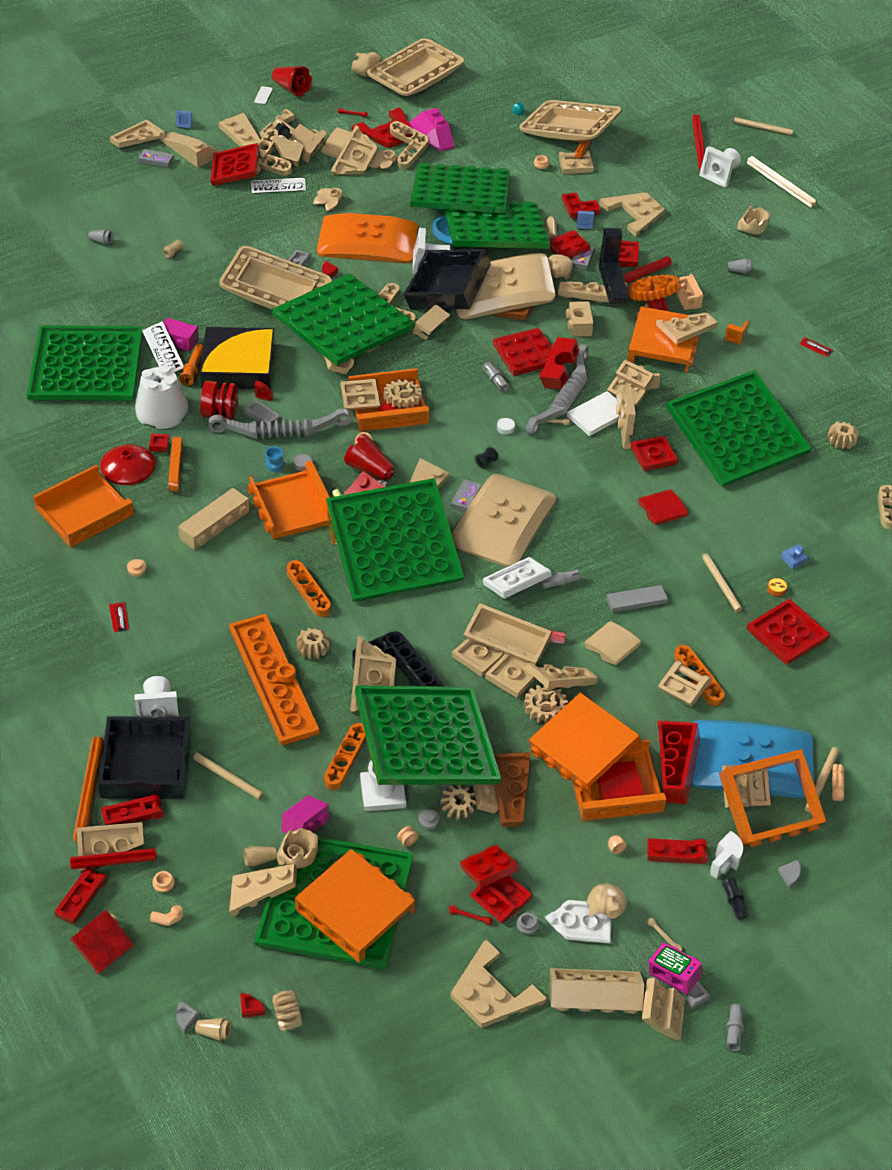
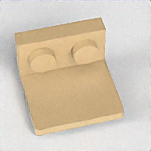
[289,124,327,163]

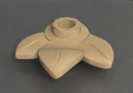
[370,150,397,169]
[313,188,343,211]

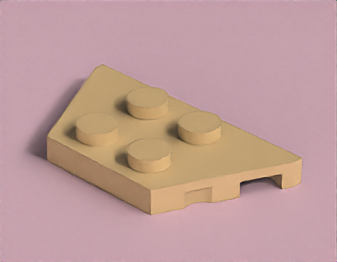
[331,125,378,175]
[616,386,636,449]
[350,636,396,713]

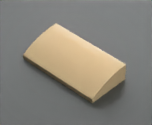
[463,603,552,665]

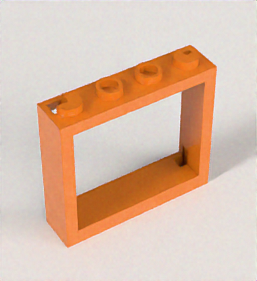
[719,749,826,847]

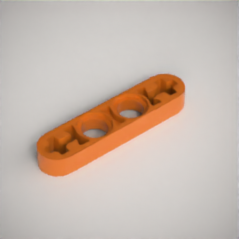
[168,437,183,492]
[286,560,331,617]
[674,645,725,706]
[324,723,367,790]

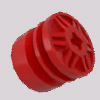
[200,381,238,420]

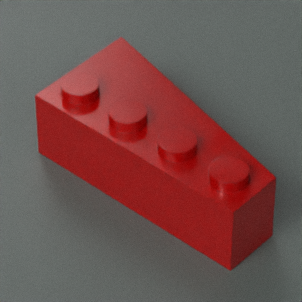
[657,720,700,805]

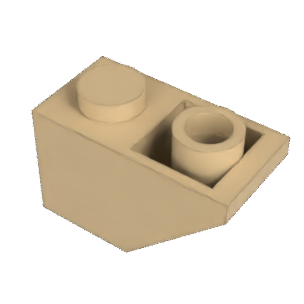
[274,135,304,167]

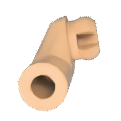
[150,905,183,926]

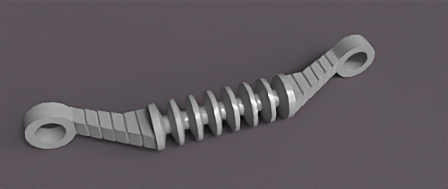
[526,344,589,436]
[209,408,351,439]

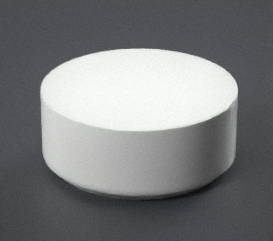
[497,418,515,435]

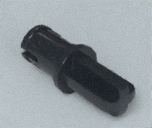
[276,122,292,140]
[722,878,748,921]

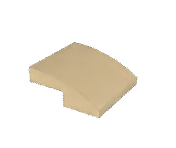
[321,127,352,158]
[607,360,654,408]
[341,379,380,410]
[584,621,642,665]
[722,765,771,808]
[642,978,685,1040]

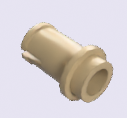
[163,240,183,258]

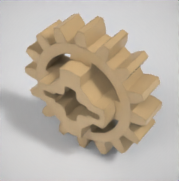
[384,379,422,409]
[524,685,568,724]

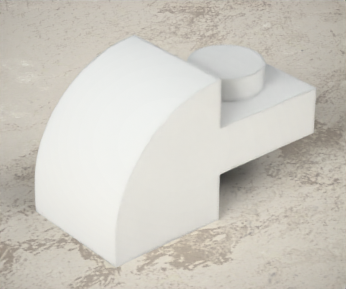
[710,831,743,879]

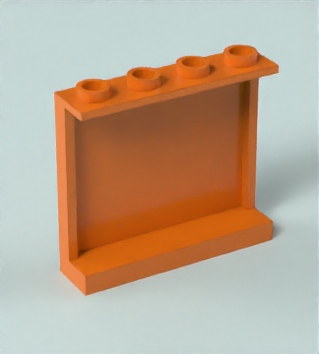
[627,307,700,373]
[349,368,429,432]
[247,461,332,540]
[33,465,134,548]
[529,693,642,795]
[572,739,666,821]
[295,849,415,963]

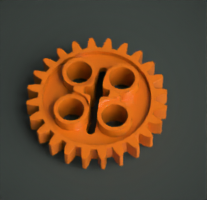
[627,274,681,301]

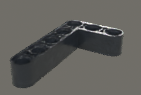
[599,228,628,305]
[352,631,445,687]

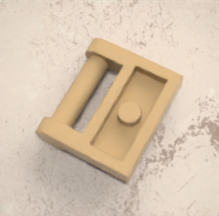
[559,150,594,174]
[658,661,712,707]

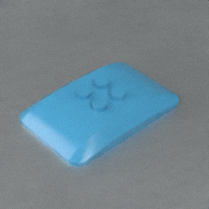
[691,720,814,799]

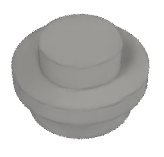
[419,809,440,830]
[516,913,539,934]

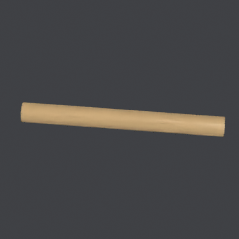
[733,117,793,136]
[702,554,742,613]
[805,747,839,813]
[193,753,264,800]

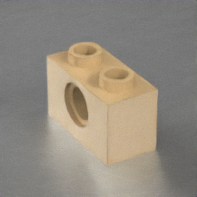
[566,301,593,337]

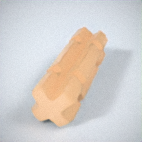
[832,764,844,801]

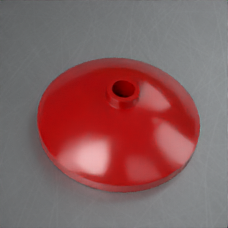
[100,444,155,485]

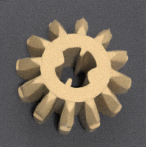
[828,421,859,450]
[297,626,330,660]
[440,785,476,820]
[272,990,302,1031]

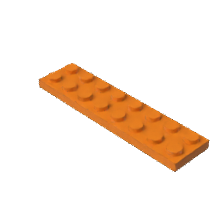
[229,613,319,746]

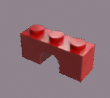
[540,337,580,390]

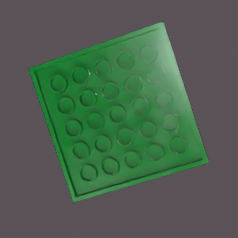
[410,163,510,213]
[444,201,550,249]
[272,273,415,366]
[27,325,143,401]
[666,370,812,487]
[326,478,464,602]
[355,685,501,785]
[254,837,413,970]

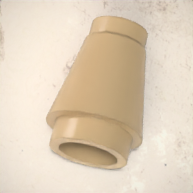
[243,846,277,867]
[195,1018,232,1041]

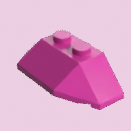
[409,108,454,151]

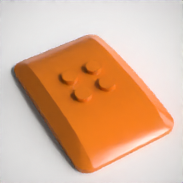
[317,213,418,263]

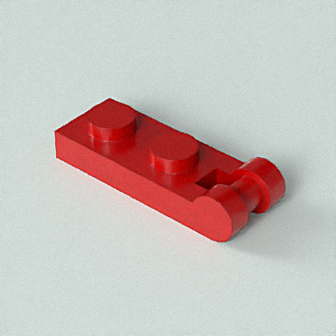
[101,795,164,825]
[647,838,708,864]
[54,867,108,925]

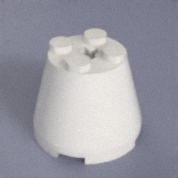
[135,365,189,429]

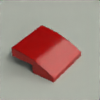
[638,489,688,525]
[597,761,644,800]
[470,875,533,924]

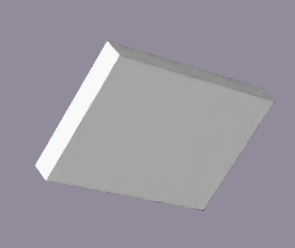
[567,391,619,436]
[483,557,552,599]

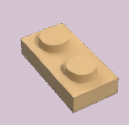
[473,785,499,814]

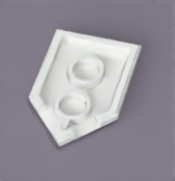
[545,900,612,944]

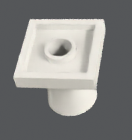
[699,146,741,187]
[412,227,450,274]
[135,676,179,718]
[360,760,406,812]

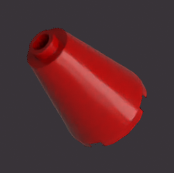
[272,66,312,96]
[344,434,395,481]

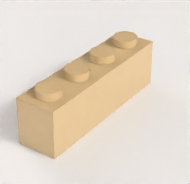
[178,488,250,550]

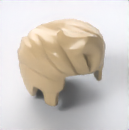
[351,52,381,77]
[737,206,771,235]
[548,254,573,282]
[277,828,318,869]
[586,883,627,919]

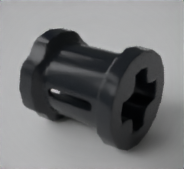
[475,446,499,469]

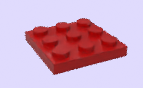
[210,143,259,186]
[493,328,552,376]
[746,598,830,665]

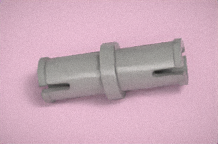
[483,362,509,392]
[541,569,581,589]
[726,1004,745,1051]

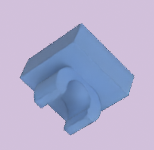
[176,110,192,128]
[577,211,594,229]
[781,544,808,569]

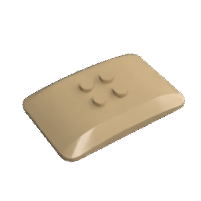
[367,38,464,96]
[519,100,621,142]
[219,246,332,309]
[456,253,556,319]
[452,474,556,567]

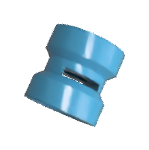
[265,446,284,472]

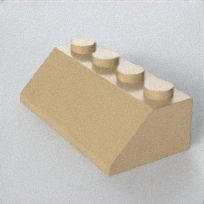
[550,968,644,1014]

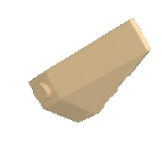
[160,132,219,168]

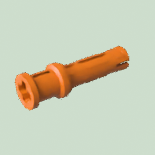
[179,344,203,386]

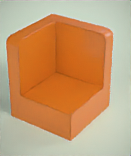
[724,320,749,345]

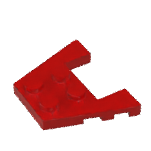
[352,107,413,148]

